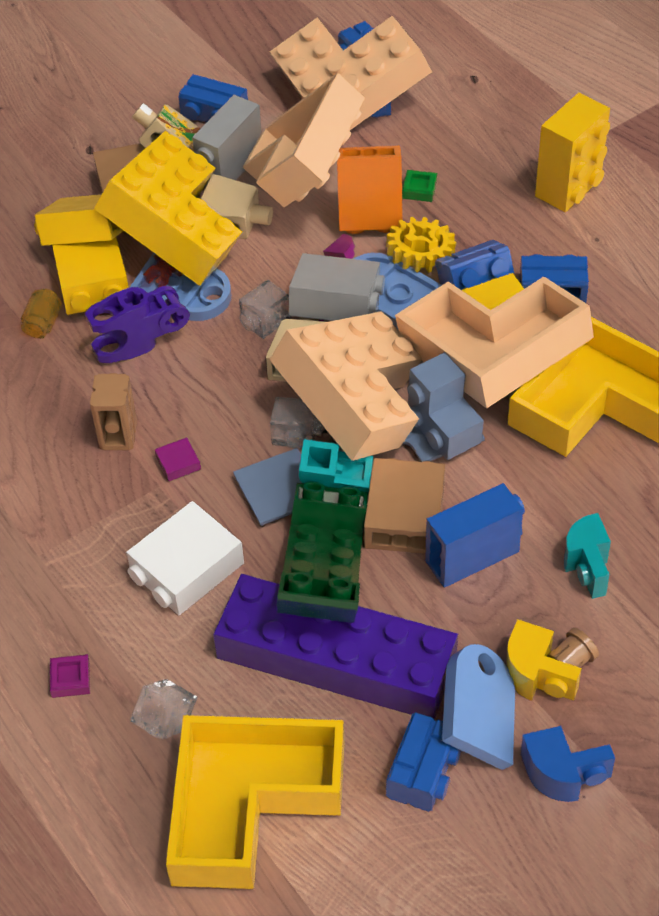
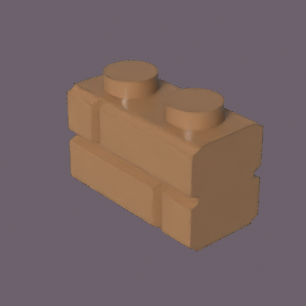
[90,373,137,450]

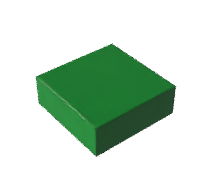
[402,170,437,202]

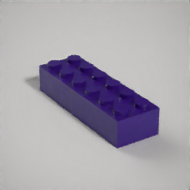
[213,573,458,720]

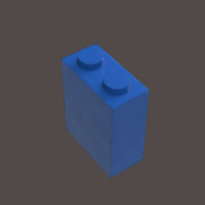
[425,483,525,588]

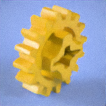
[386,217,456,272]

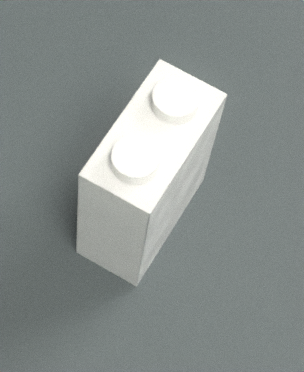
[126,501,244,616]

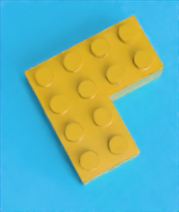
[94,131,243,286]
[508,317,659,457]
[166,715,345,889]

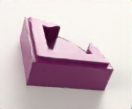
[323,234,355,259]

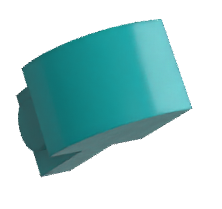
[299,439,373,492]
[564,513,611,599]

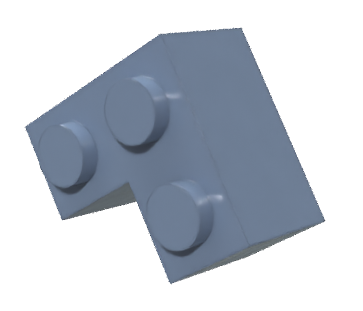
[407,352,484,460]

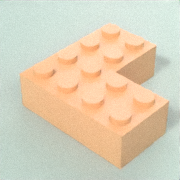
[269,16,432,131]
[242,73,365,207]
[395,277,594,408]
[269,311,423,461]

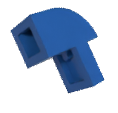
[520,726,615,802]

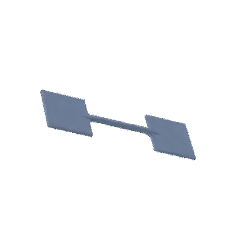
[233,427,485,526]

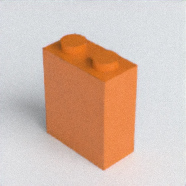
[337,145,402,234]

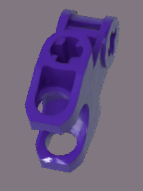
[85,286,190,363]

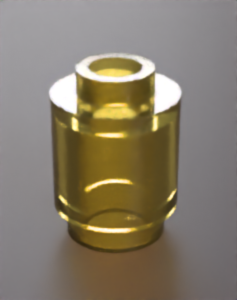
[21,289,62,339]

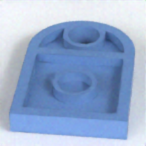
[129,253,232,321]
[354,253,442,329]
[442,644,515,770]

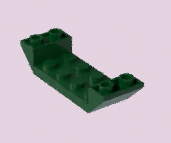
[277,482,368,623]

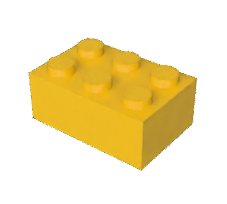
[535,92,610,212]

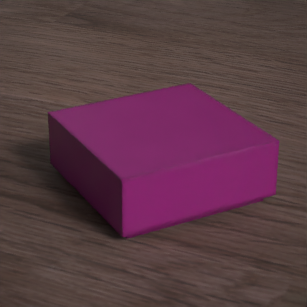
[155,437,201,481]
[50,654,90,698]

